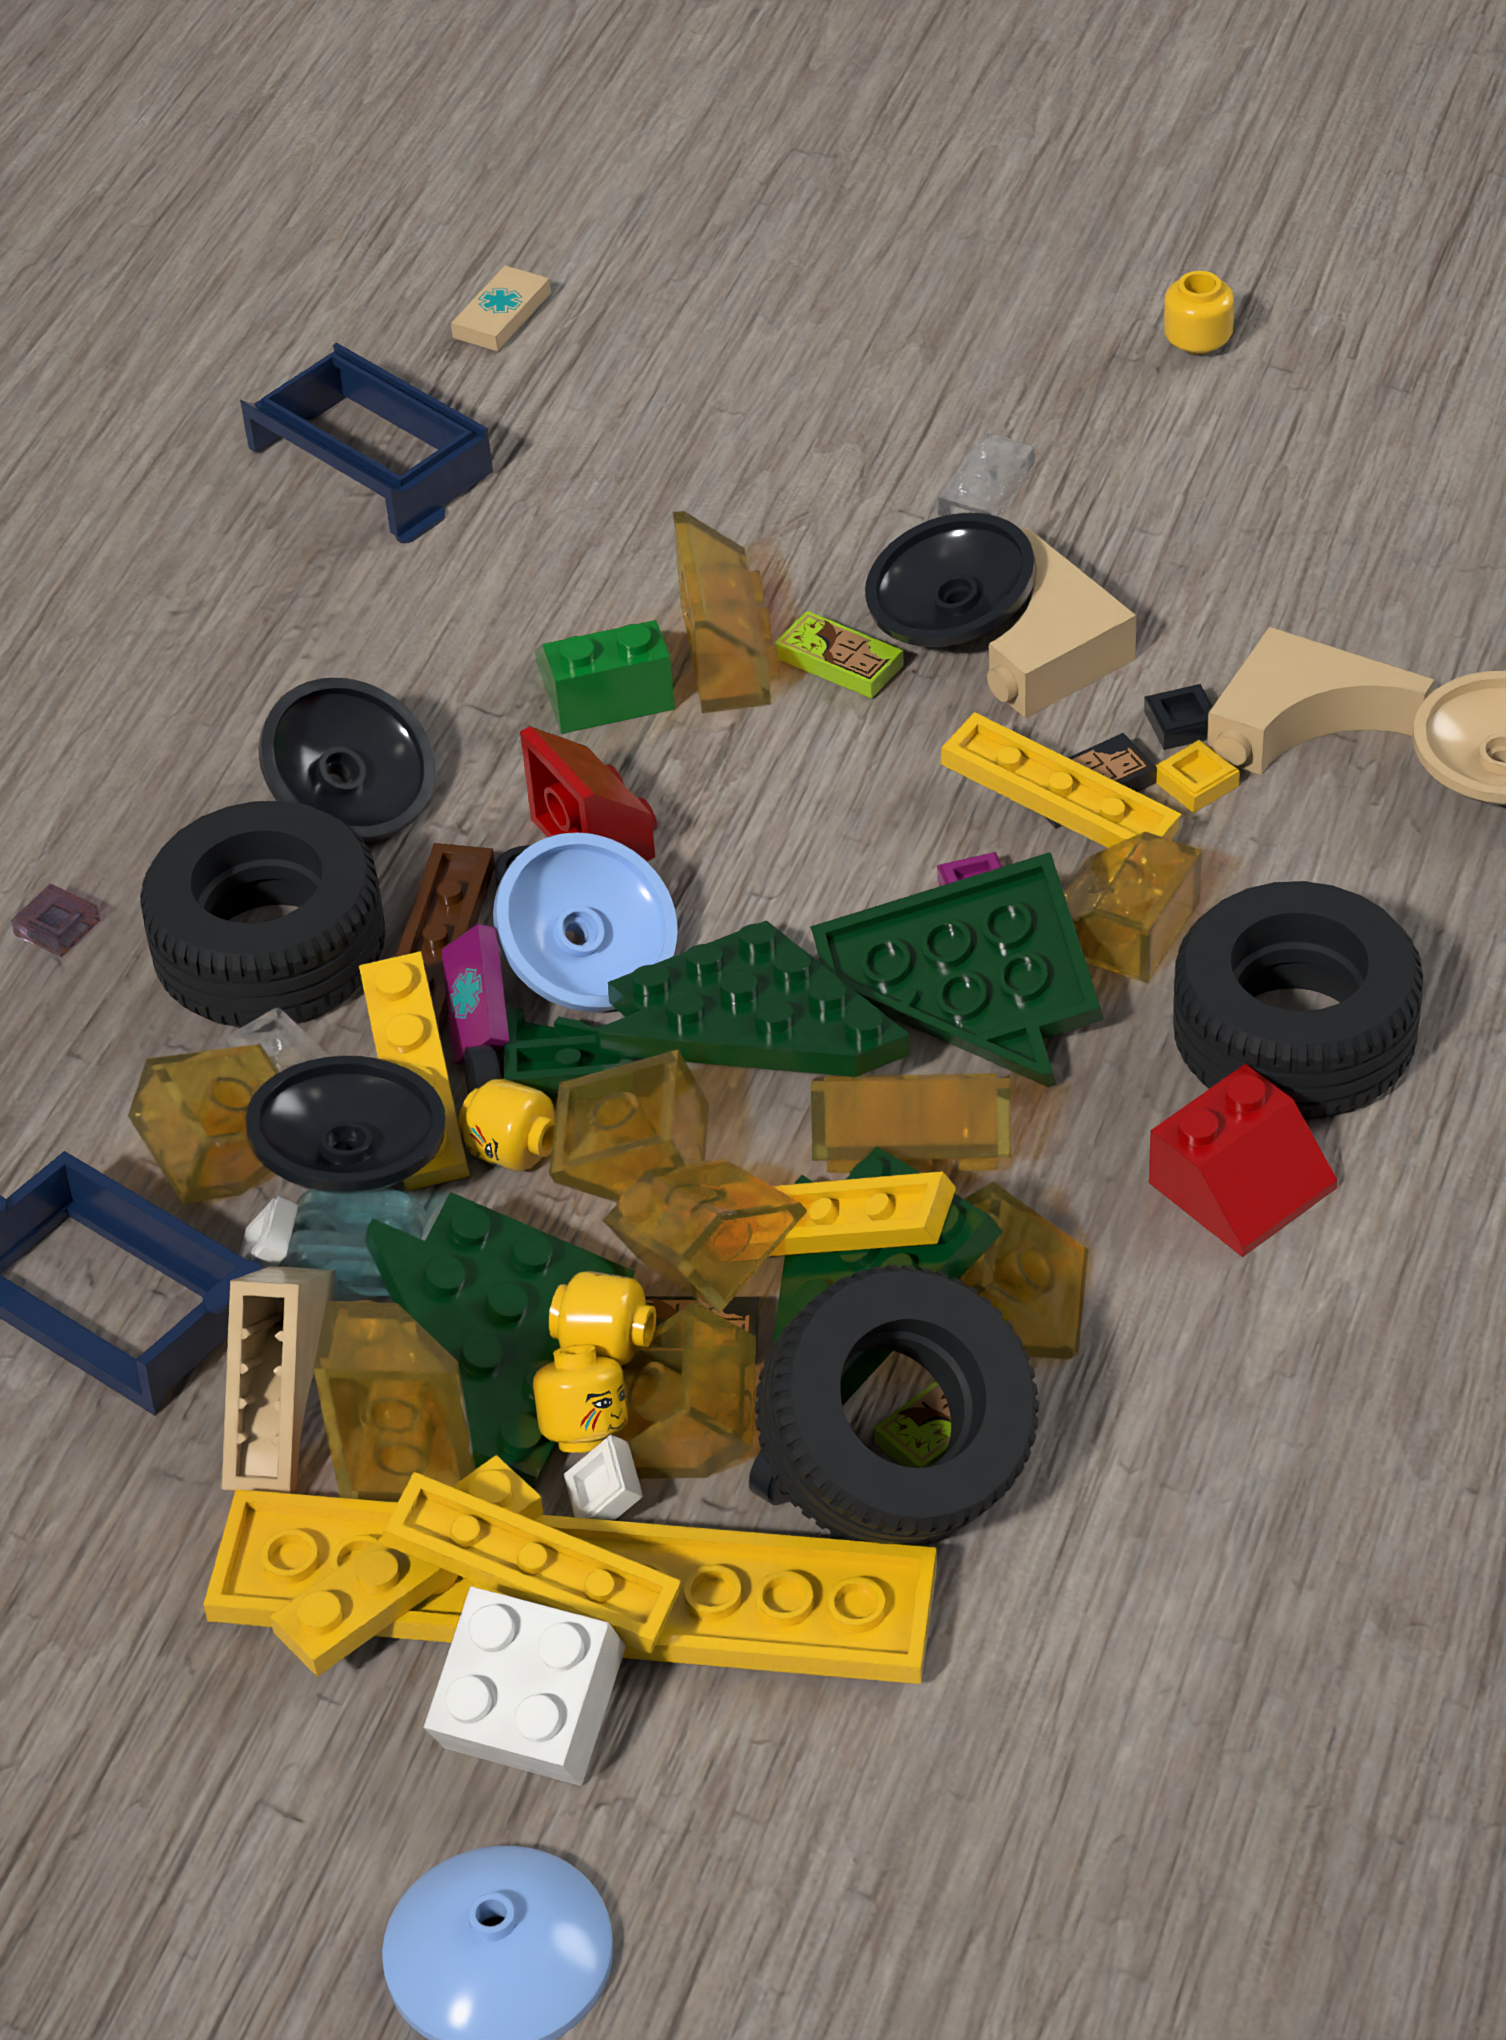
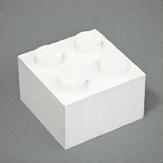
[423,1586,626,1786]

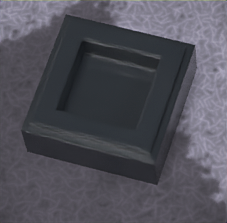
[1144,684,1213,750]

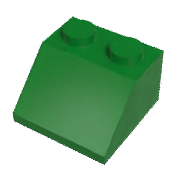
[534,620,675,734]

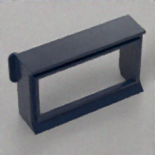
[240,343,493,543]
[0,1151,262,1416]

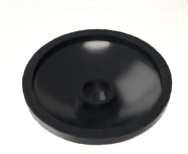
[865,512,1037,647]
[258,678,435,842]
[246,1056,446,1194]

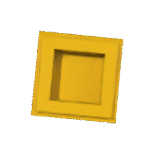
[1155,740,1240,813]

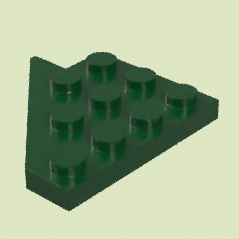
[810,852,1104,1087]
[595,920,910,1077]
[772,1146,1003,1406]
[364,1192,635,1489]

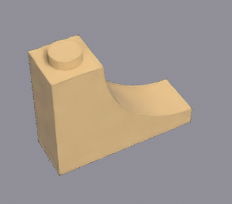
[987,527,1137,719]
[1207,627,1434,775]
[222,1266,336,1494]

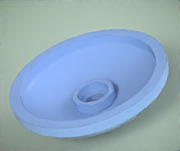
[493,833,678,1012]
[382,1845,613,2040]

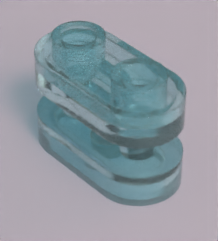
[281,1190,426,1296]

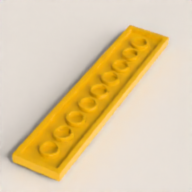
[203,1489,937,1684]

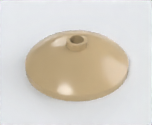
[1413,671,1506,805]

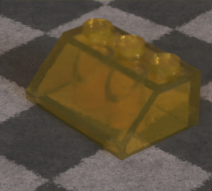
[673,511,780,713]
[811,1073,1011,1173]
[313,1300,476,1501]

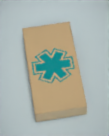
[451,265,551,351]

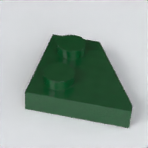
[504,1006,635,1098]

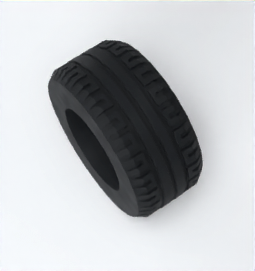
[140,801,386,1029]
[1173,881,1423,1119]
[755,1265,1039,1546]

